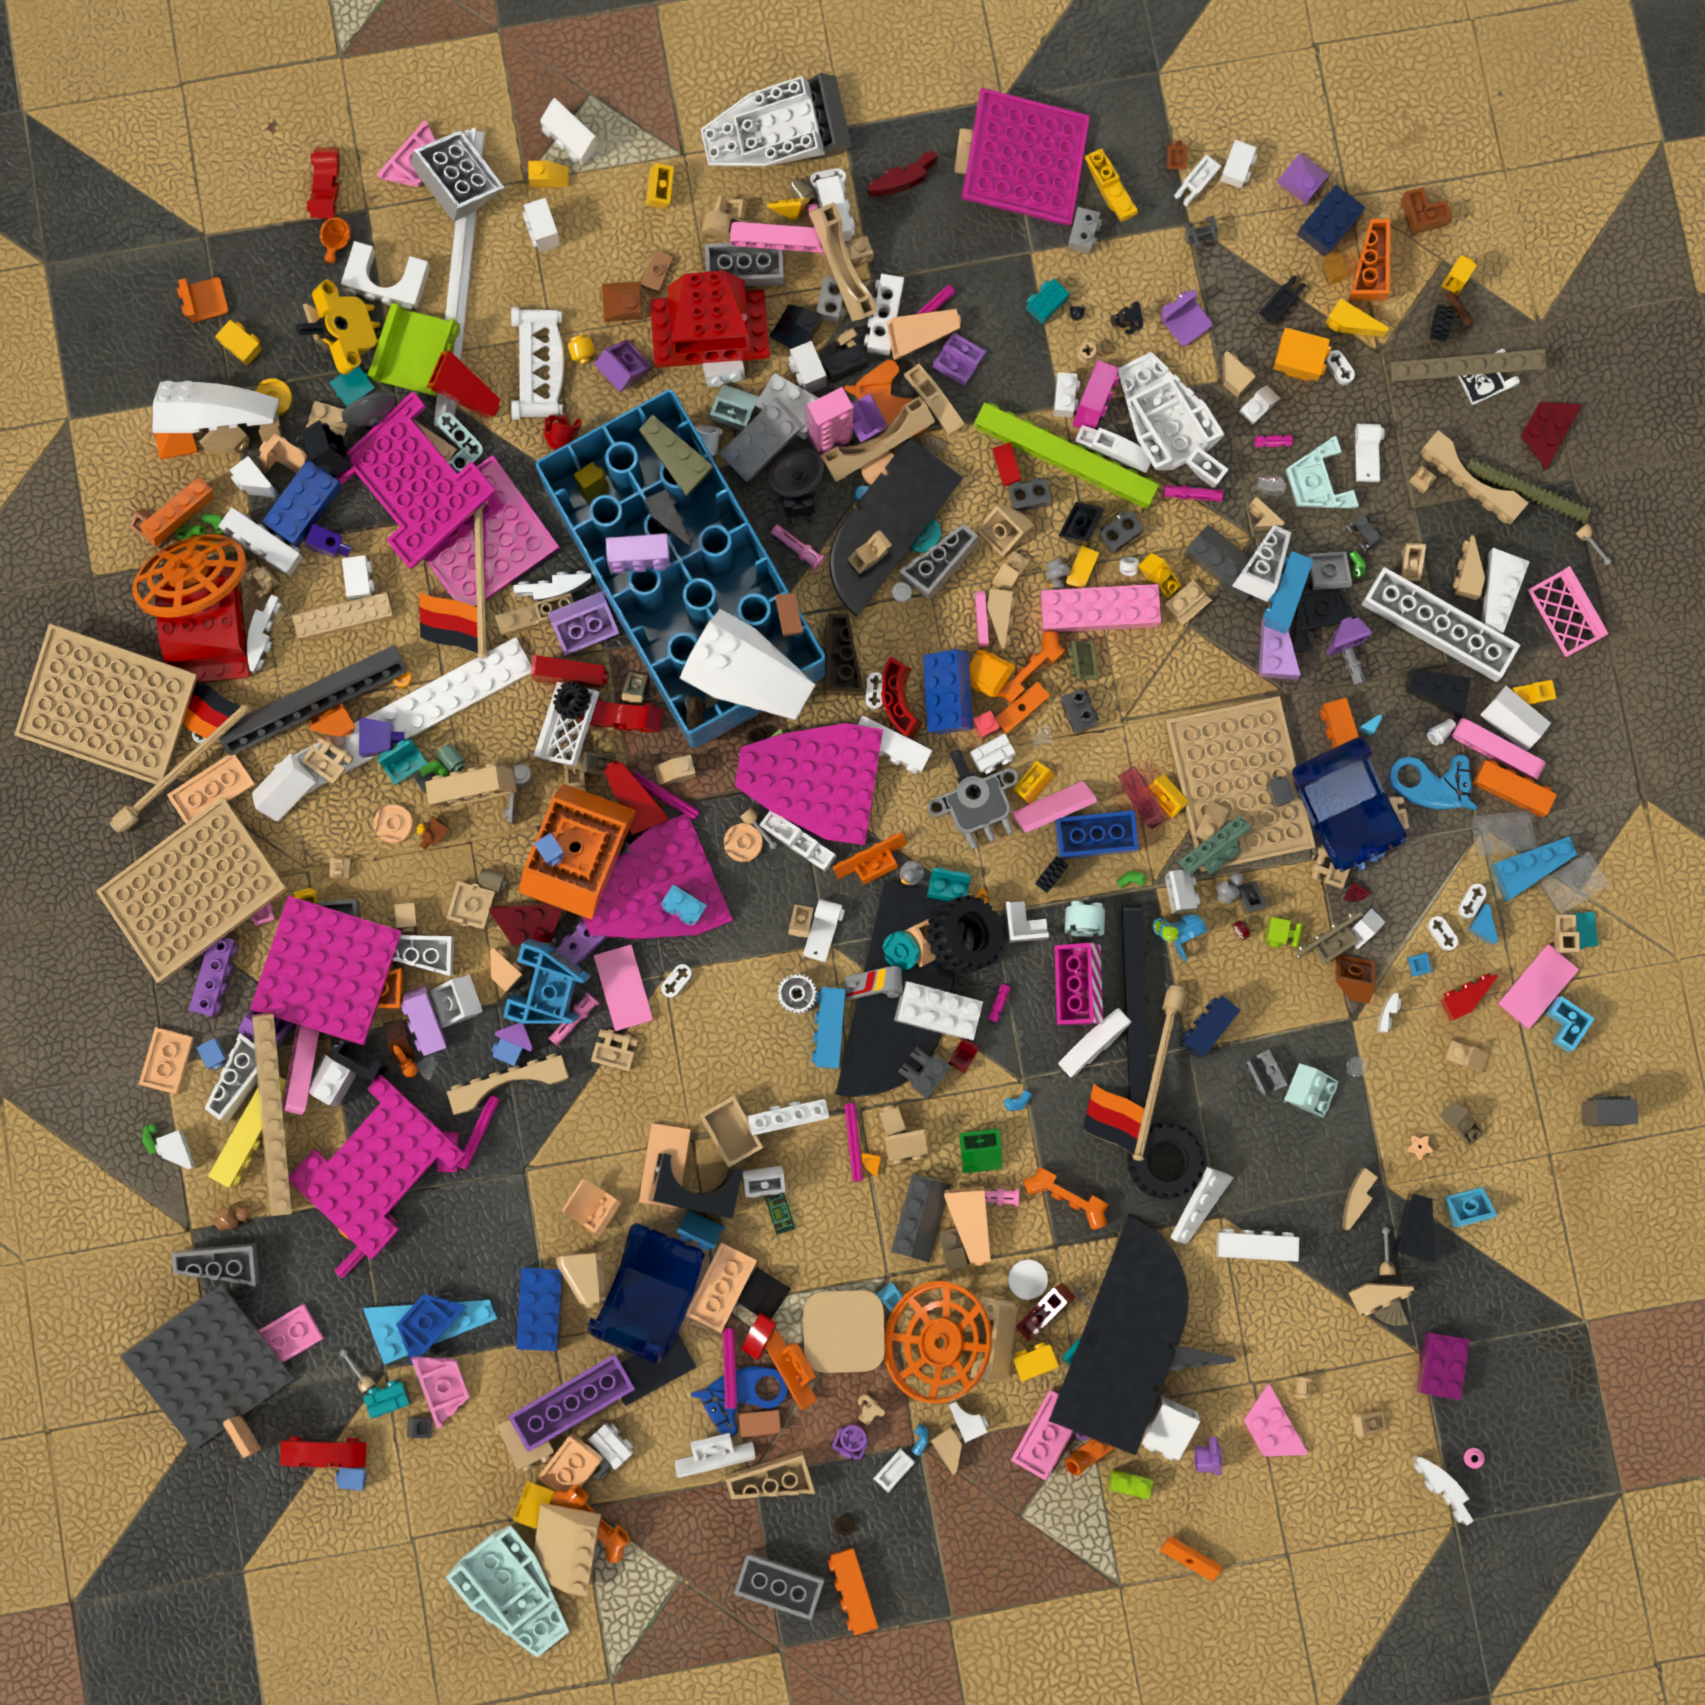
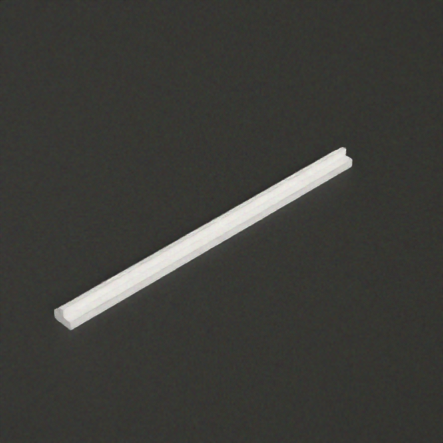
[434,128,485,428]

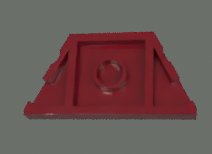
[1520,402,1582,470]
[489,902,563,945]

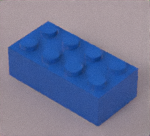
[262,460,342,548]
[923,649,973,735]
[1054,810,1139,860]
[516,1268,563,1351]

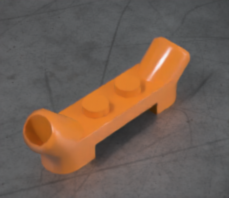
[996,631,1066,704]
[1023,1167,1109,1230]
[1065,1438,1114,1476]
[552,1485,631,1563]

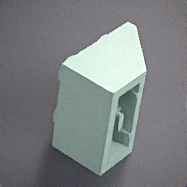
[710,384,759,431]
[1284,1063,1339,1118]

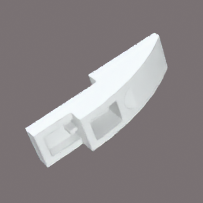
[1075,425,1151,473]
[513,571,593,602]
[247,594,281,674]
[1412,1456,1473,1525]

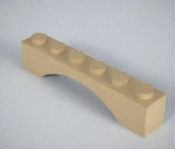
[809,202,878,321]
[821,396,935,482]
[1420,430,1528,525]
[447,1053,570,1115]

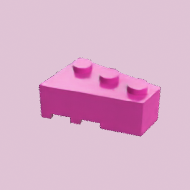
[1072,360,1120,429]

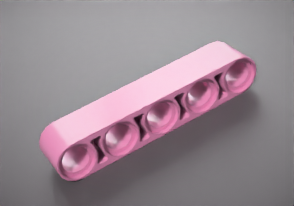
[730,222,824,252]
[1452,718,1546,781]
[282,1024,319,1115]

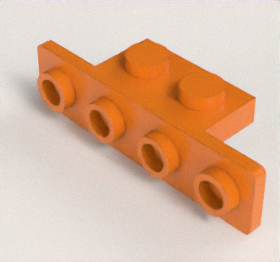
[833,832,907,885]
[765,1331,817,1410]

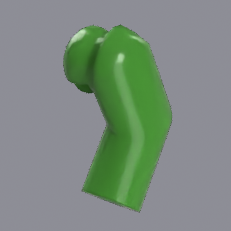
[201,513,224,534]
[1348,550,1366,578]
[419,761,449,777]
[142,1123,157,1154]

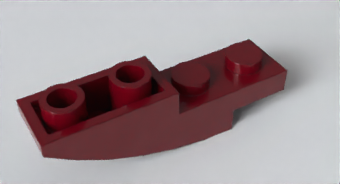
[867,150,938,197]

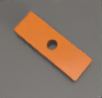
[995,681,1050,735]
[1160,1536,1223,1582]

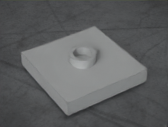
[1307,551,1352,590]

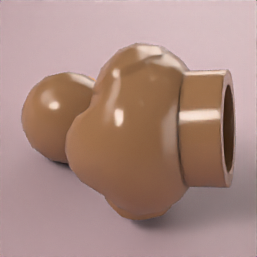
[213,1207,249,1232]

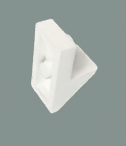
[1239,385,1280,425]

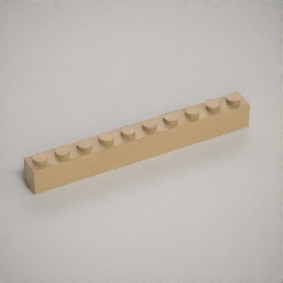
[252,1013,292,1216]

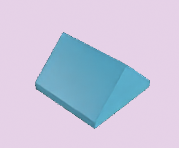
[1445,1187,1497,1227]

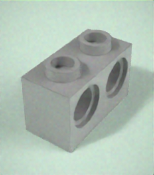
[816,276,846,323]

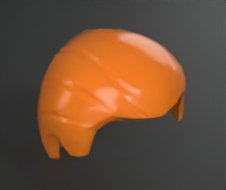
[320,217,351,263]

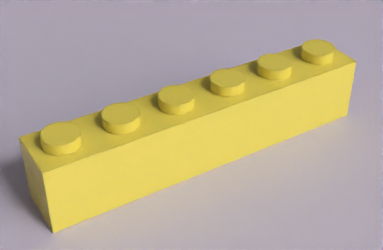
[208,1076,286,1188]

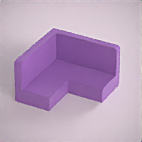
[851,394,889,442]

